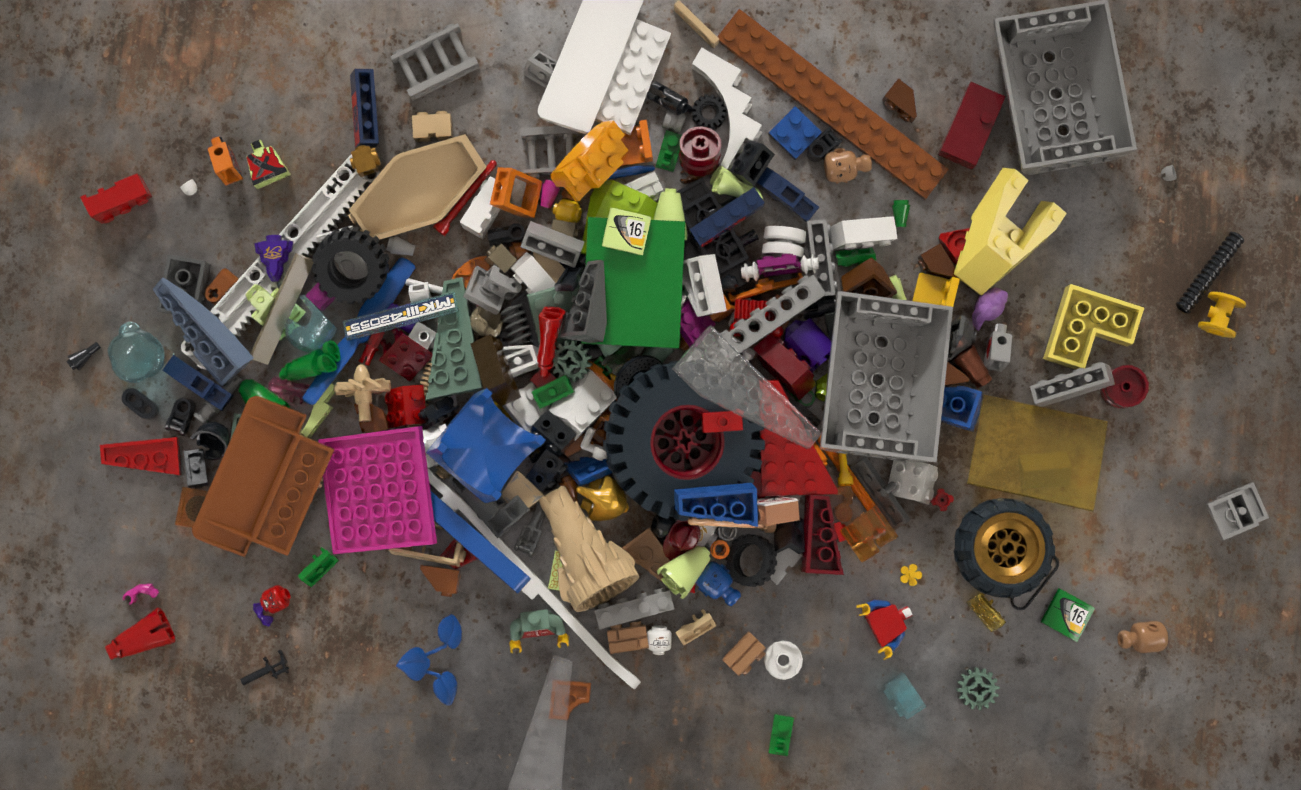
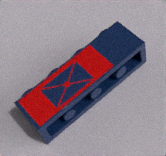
[350,69,379,149]
[689,187,765,249]

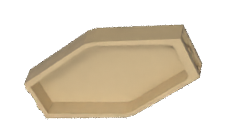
[348,134,486,239]

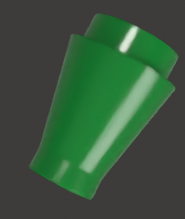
[892,200,911,227]

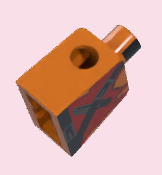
[208,137,243,185]

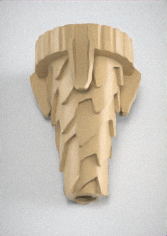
[539,486,639,612]

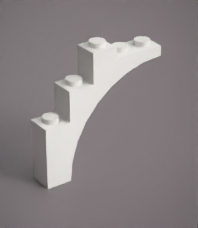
[692,48,762,170]

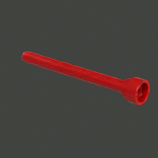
[433,160,497,236]

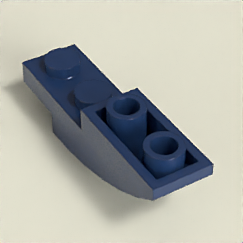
[756,167,819,222]
[162,355,234,411]

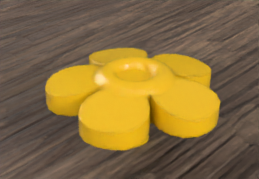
[900,564,922,586]

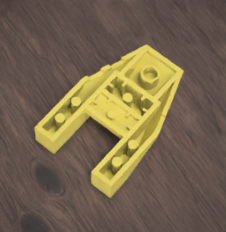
[954,168,1067,296]

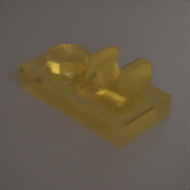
[966,593,1006,632]

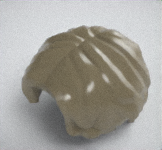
[470,305,503,337]

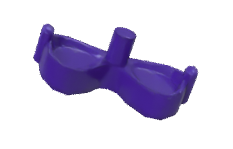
[253,603,274,627]

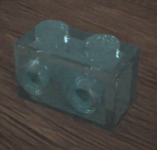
[883,672,927,720]

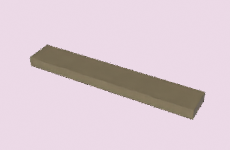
[250,253,314,365]

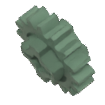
[553,340,592,382]
[956,667,1000,710]

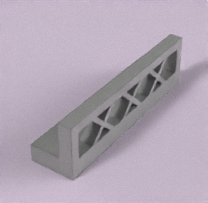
[522,49,557,88]

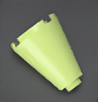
[653,188,688,240]
[657,546,710,599]

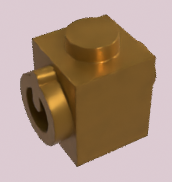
[350,145,381,177]

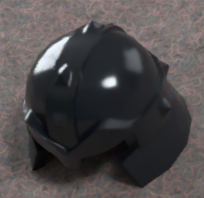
[190,422,229,460]

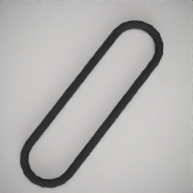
[1011,556,1059,610]

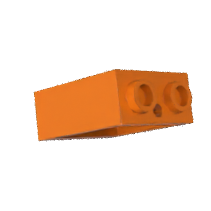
[490,167,543,218]

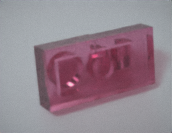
[268,376,310,405]

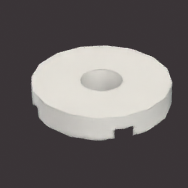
[764,640,803,680]

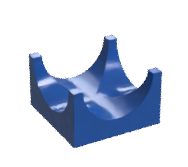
[426,388,545,503]

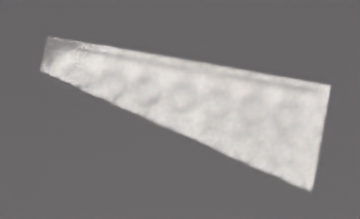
[508,655,573,790]

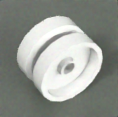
[762,226,806,260]

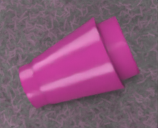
[540,179,560,209]

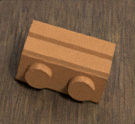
[607,621,649,654]
[722,631,766,676]

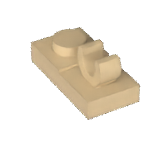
[676,609,717,646]

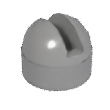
[1161,165,1177,181]

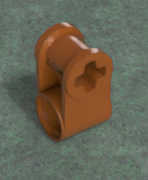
[205,268,239,305]

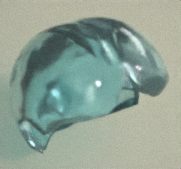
[108,321,165,383]

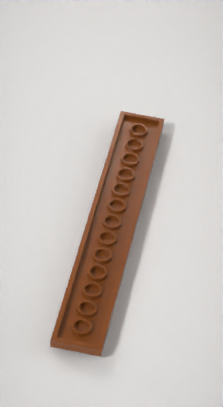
[717,9,949,200]

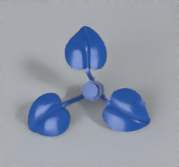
[396,614,462,706]

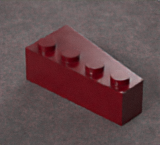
[801,495,844,575]

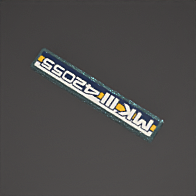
[343,292,459,341]

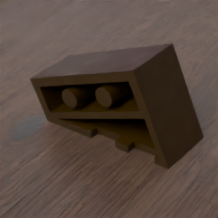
[470,334,521,407]

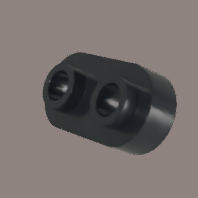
[122,388,158,419]

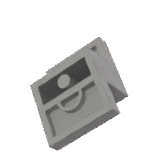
[1206,482,1269,540]

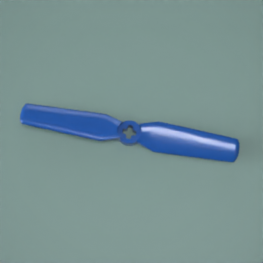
[302,258,415,405]

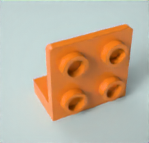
[620,120,653,167]

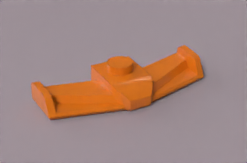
[727,273,803,304]

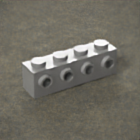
[805,219,838,299]
[1030,362,1115,407]
[594,587,675,629]

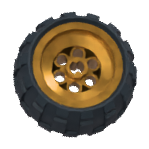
[953,498,1055,598]

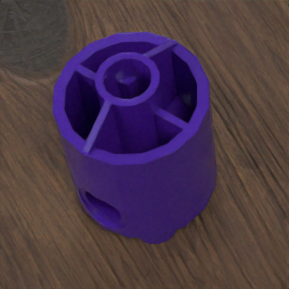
[783,318,832,372]

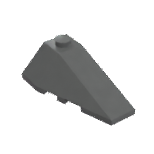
[560,260,607,343]

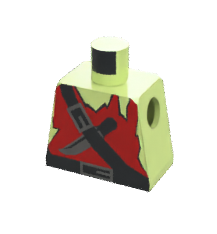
[247,140,291,189]

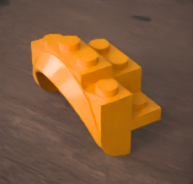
[550,120,629,201]

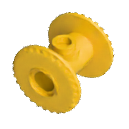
[1198,292,1246,338]

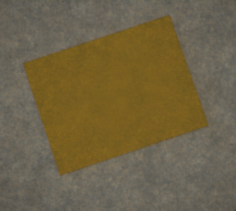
[967,395,1108,512]

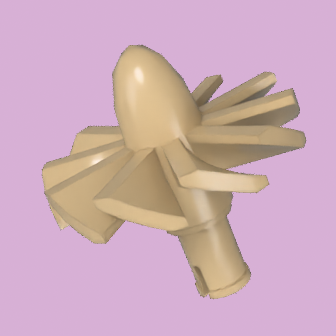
[334,364,391,422]

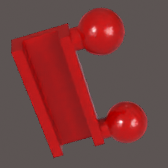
[730,299,783,338]

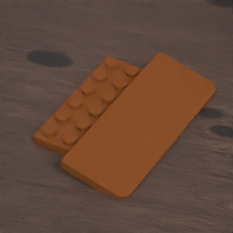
[192,396,335,557]

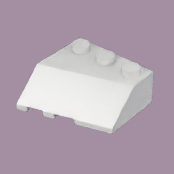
[549,364,617,441]

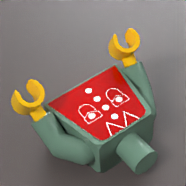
[509,610,569,653]

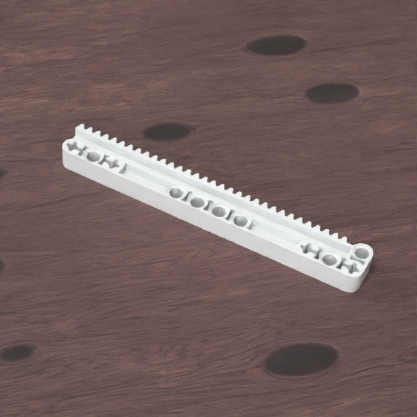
[181,154,380,370]

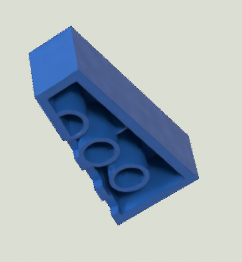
[674,483,758,527]

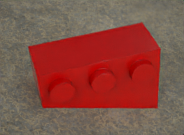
[80,173,152,224]

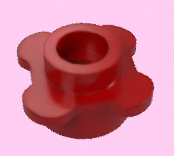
[931,489,954,512]

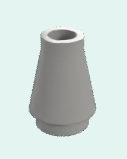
[386,235,416,256]

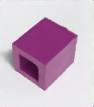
[306,282,336,312]

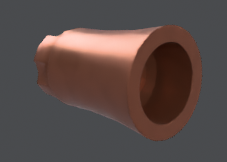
[952,345,992,389]

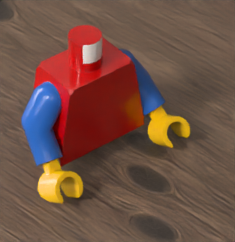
[856,600,913,660]

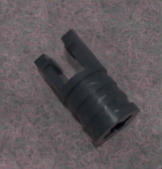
[803,297,836,320]

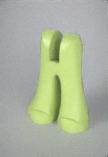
[710,166,763,199]

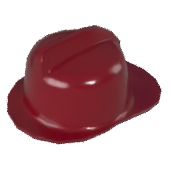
[663,518,701,561]

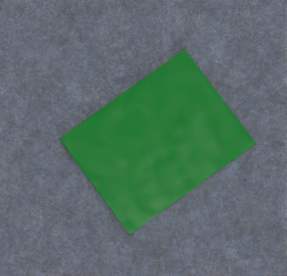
[582,217,685,348]

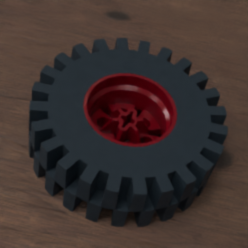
[603,361,765,521]

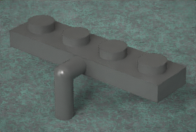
[850,457,911,530]

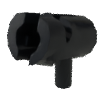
[647,81,693,115]

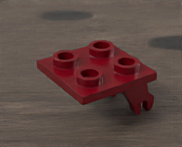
[379,326,433,381]

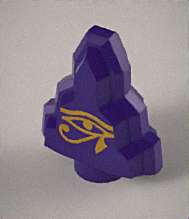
[254,235,293,282]

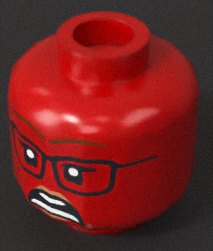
[260,585,291,613]

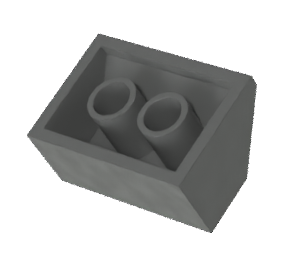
[157,255,211,315]

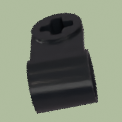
[807,126,843,162]
[165,398,196,436]

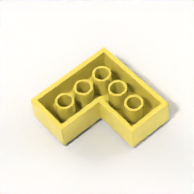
[1043,284,1144,370]

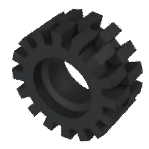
[692,94,726,130]

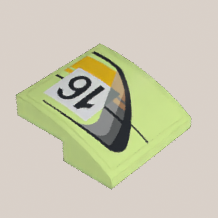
[602,208,651,255]

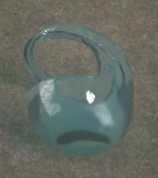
[285,294,337,353]

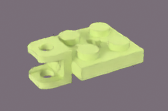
[245,284,306,341]

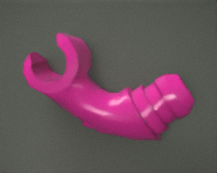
[122,583,159,605]

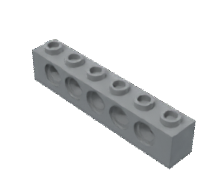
[716,275,826,361]

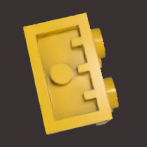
[912,273,960,307]

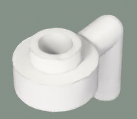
[580,427,608,461]

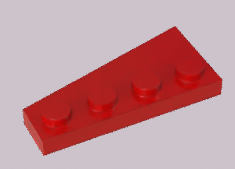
[100,437,182,476]

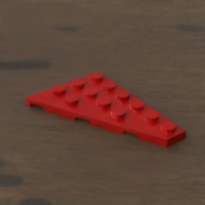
[759,380,838,496]

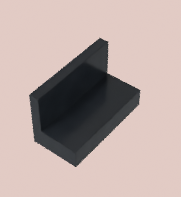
[774,517,805,554]

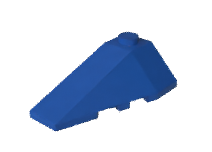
[941,386,983,432]

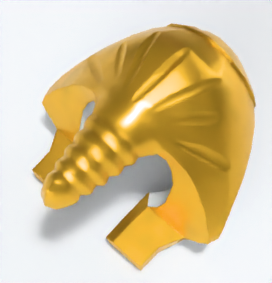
[576,475,629,521]

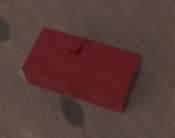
[937,82,1006,170]

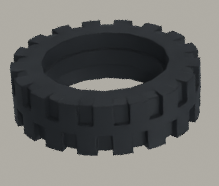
[725,534,777,587]

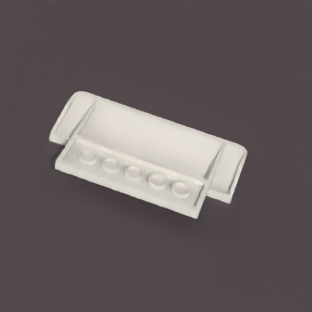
[538,0,671,135]

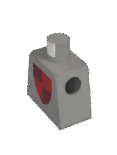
[984,324,1012,372]

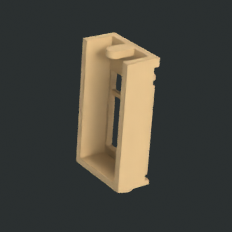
[389,521,466,567]

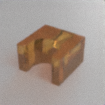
[839,505,899,562]

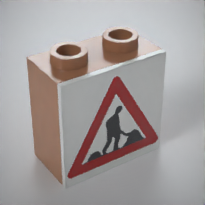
[757,496,800,526]

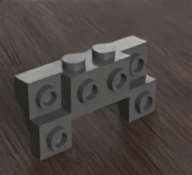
[448,476,530,538]

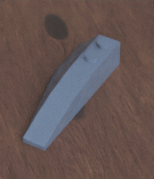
[153,278,253,386]

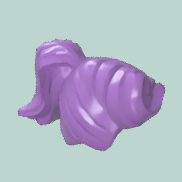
[972,287,1008,331]

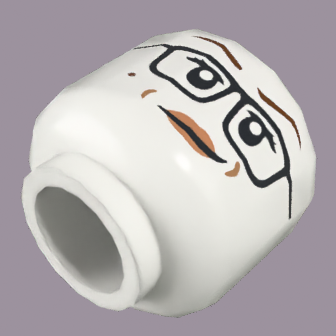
[647,625,672,655]

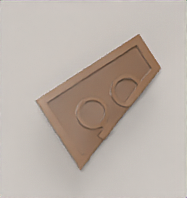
[622,527,670,582]

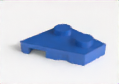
[568,457,613,486]

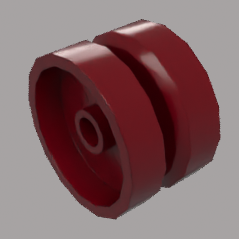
[679,127,721,176]
[1100,365,1149,409]

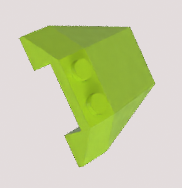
[581,180,658,256]

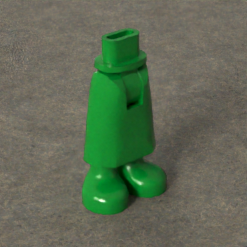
[279,340,341,381]

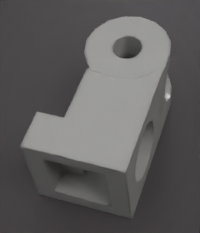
[481,265,522,300]

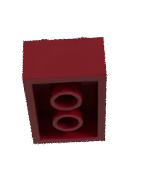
[753,334,816,401]

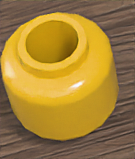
[553,199,582,223]

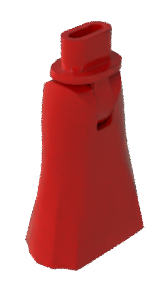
[537,307,566,376]
[105,607,176,660]

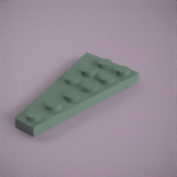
[425,277,483,401]

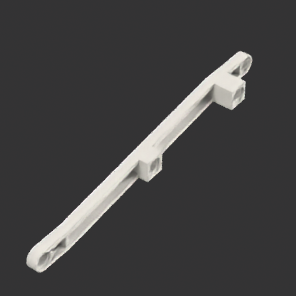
[428,468,641,689]

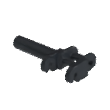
[240,649,289,686]

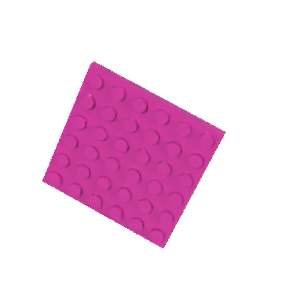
[318,426,437,554]

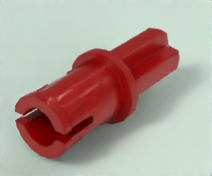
[358,328,385,366]

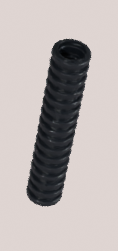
[1176,231,1244,314]

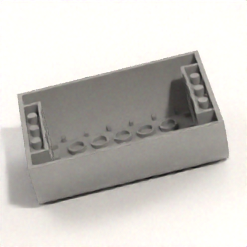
[993,0,1137,175]
[820,291,953,462]

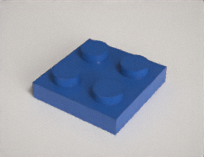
[768,106,822,160]

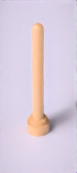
[688,517,776,533]

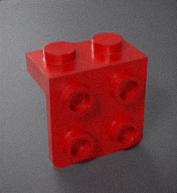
[385,385,426,428]

